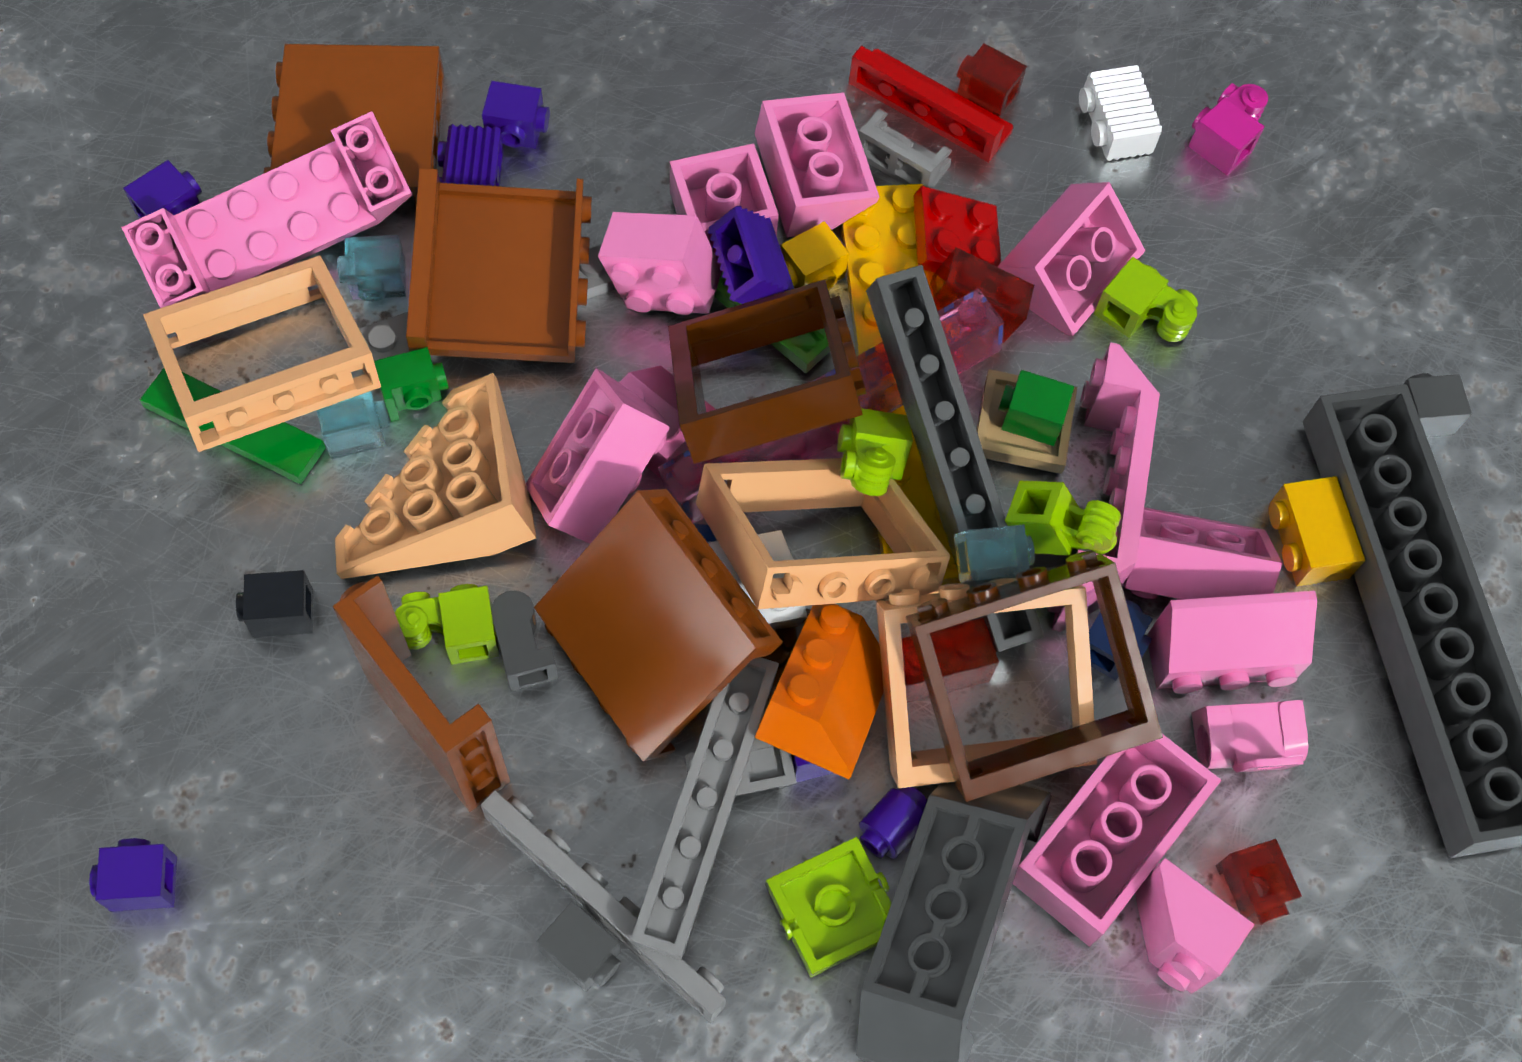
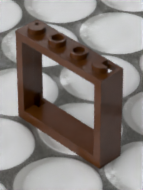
[668,280,867,464]
[906,551,1163,802]

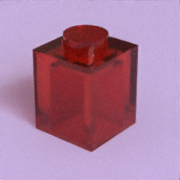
[957,43,1027,118]

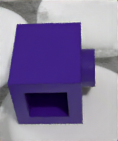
[482,81,550,149]
[123,160,202,218]
[89,838,177,912]

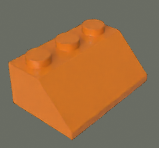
[754,604,884,780]

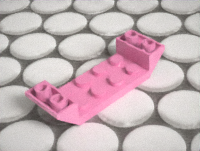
[121,111,413,308]
[1047,342,1160,632]

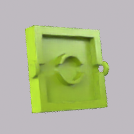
[765,837,891,978]

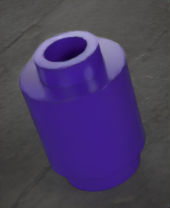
[859,787,927,859]

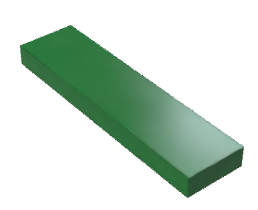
[140,368,326,485]

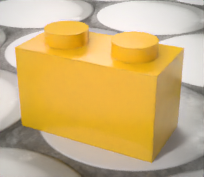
[1269,476,1366,587]

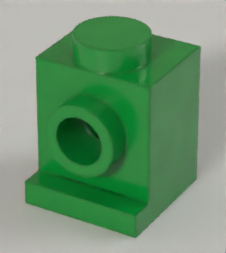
[374,347,449,422]

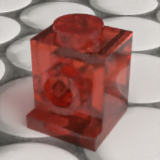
[1216,839,1302,925]

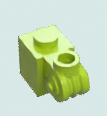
[1094,257,1198,342]
[837,408,913,496]
[1005,480,1121,556]
[395,584,500,665]

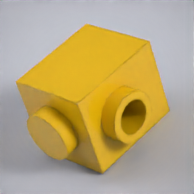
[780,221,849,291]

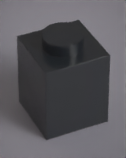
[236,570,313,638]

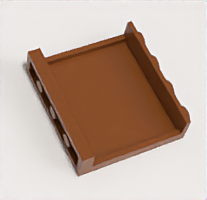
[263,44,444,205]
[406,168,592,363]
[534,489,783,762]
[332,575,510,812]

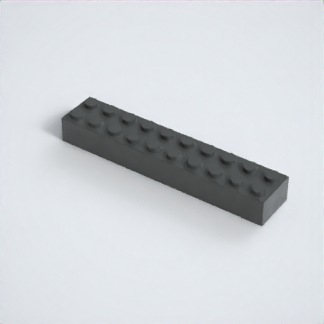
[1303,384,1522,858]

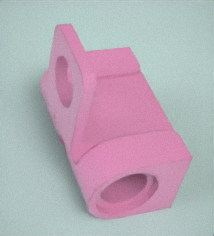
[1191,700,1308,773]

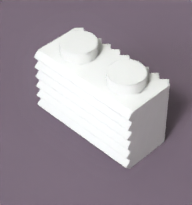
[1079,65,1162,161]

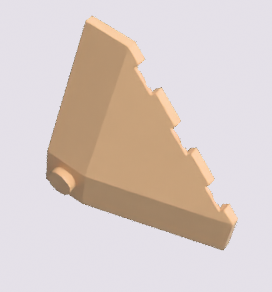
[335,373,536,579]

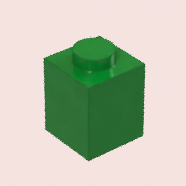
[998,370,1075,446]

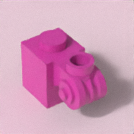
[1188,83,1268,176]

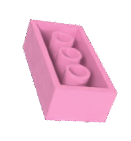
[1013,734,1222,947]

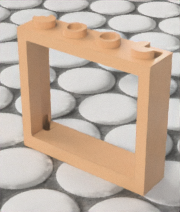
[143,255,381,452]
[696,458,950,609]
[876,578,1097,788]

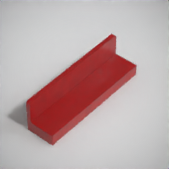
[849,46,1013,163]

